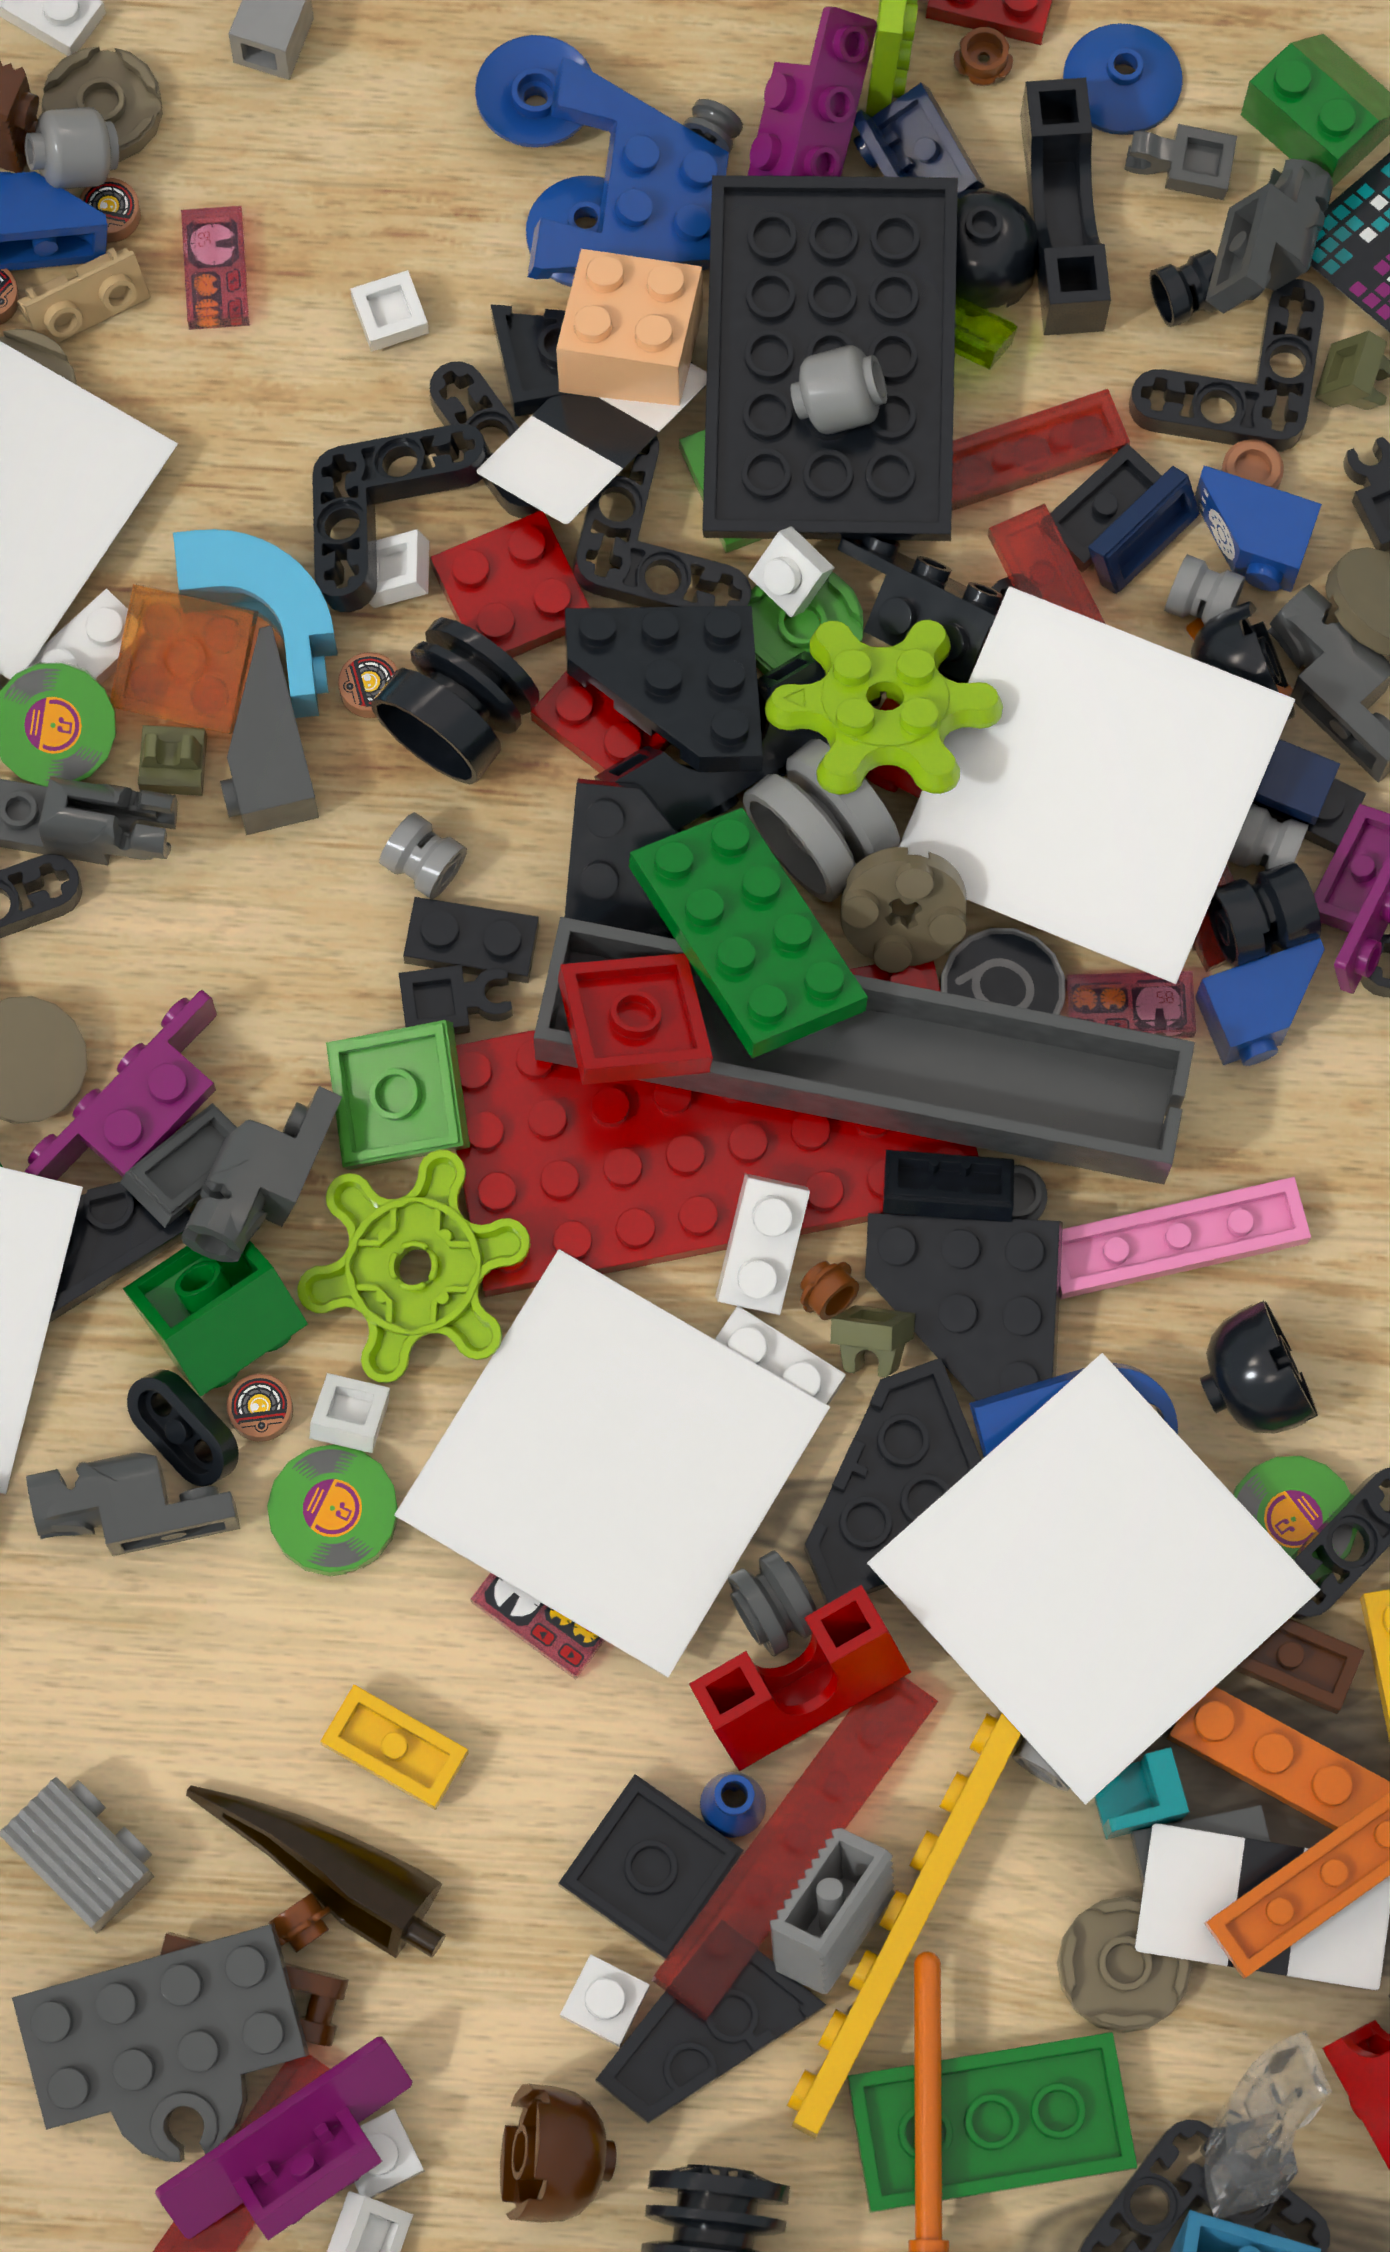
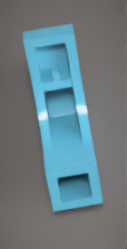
[173,529,338,718]

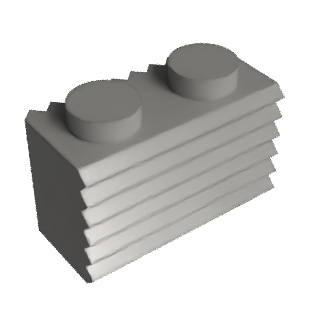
[0,1777,154,1933]
[770,1828,895,1994]

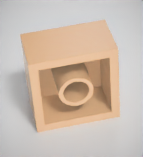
[556,249,703,406]

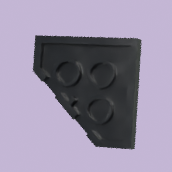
[564,606,763,772]
[565,778,679,939]
[865,1213,1063,1401]
[804,1358,981,1604]

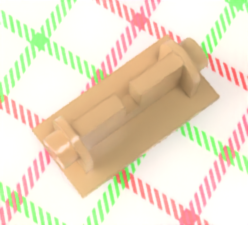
[17,247,151,343]

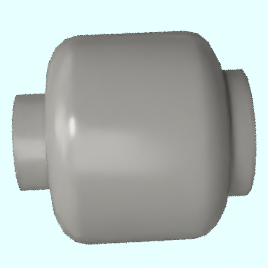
[25,107,119,189]
[790,345,887,434]

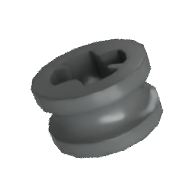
[683,99,743,153]

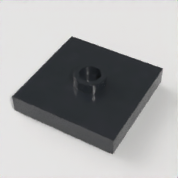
[558,1774,744,1963]

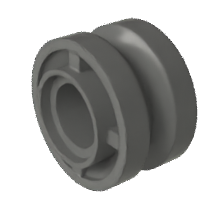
[728,1550,817,1656]

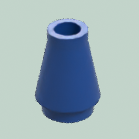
[700,1772,766,1838]

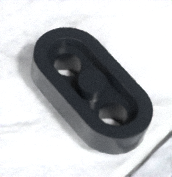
[127,1370,239,1486]

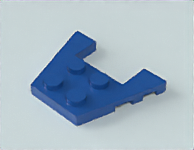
[527,57,729,279]

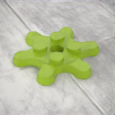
[765,620,1003,795]
[297,1150,531,1383]

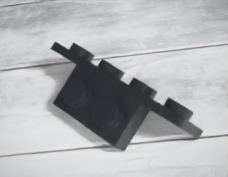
[837,536,1003,683]

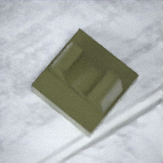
[1315,331,1390,410]
[138,725,207,796]
[830,1305,915,1378]

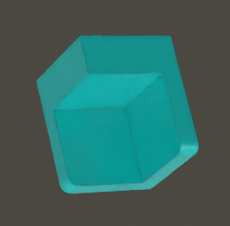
[1094,1747,1189,1840]

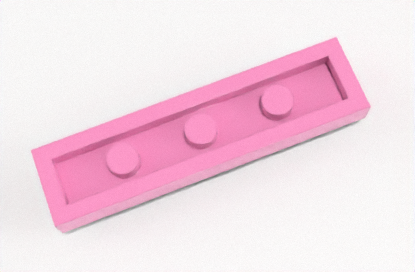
[1060,1177,1311,1300]

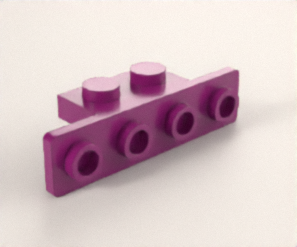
[747,6,877,177]
[1314,804,1390,994]
[25,990,217,1180]
[155,2036,412,2240]

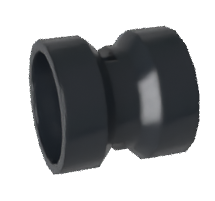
[1149,249,1218,327]

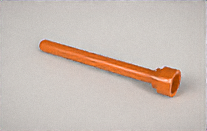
[908,1951,949,2252]

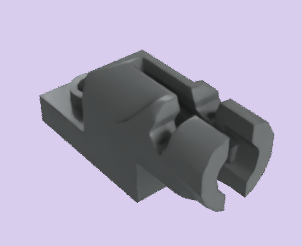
[1205,159,1334,314]
[1267,584,1390,783]
[0,777,178,866]
[182,1086,342,1263]
[26,1452,241,1556]

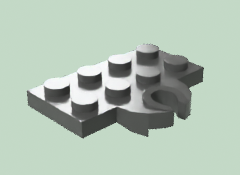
[12,1923,309,2162]

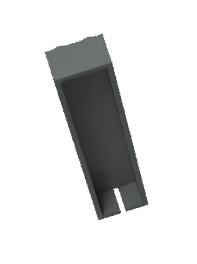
[534,917,1195,1185]

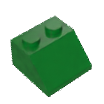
[1241,33,1390,187]
[123,1241,308,1397]

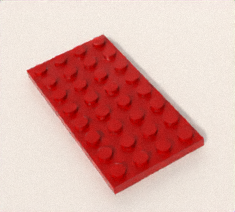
[455,960,978,1297]

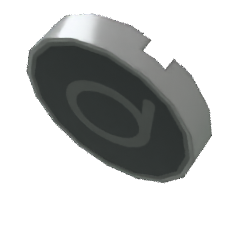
[940,928,1065,1015]

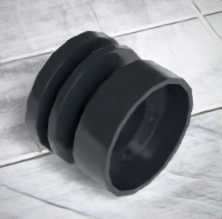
[371,617,540,784]
[641,2164,790,2252]

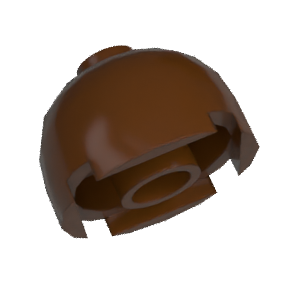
[500,2084,616,2223]

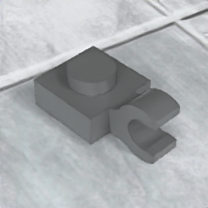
[1124,124,1237,200]

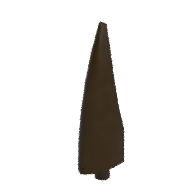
[186,1785,446,1958]

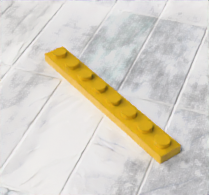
[787,1713,1021,2139]

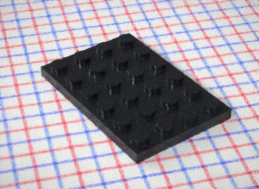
[702,175,958,541]

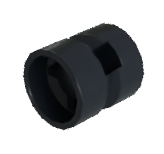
[1208,861,1321,967]

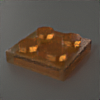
[110,584,259,734]

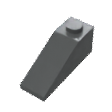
[220,625,319,835]

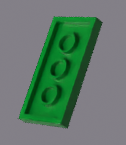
[629,808,868,1058]
[847,2032,1138,2213]

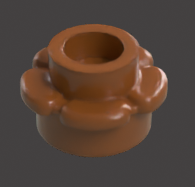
[954,27,1013,86]
[800,1261,859,1320]
[268,1893,331,1952]

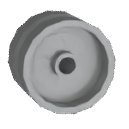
[743,739,900,902]

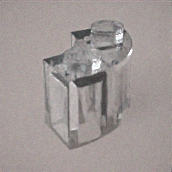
[1204,2031,1332,2219]

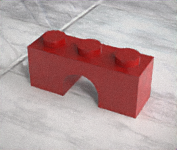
[689,1585,911,1771]

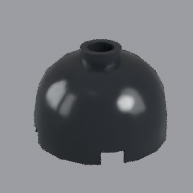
[955,188,1038,315]
[1191,601,1295,720]
[1200,1300,1318,1434]

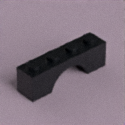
[1020,78,1111,336]
[594,651,829,832]

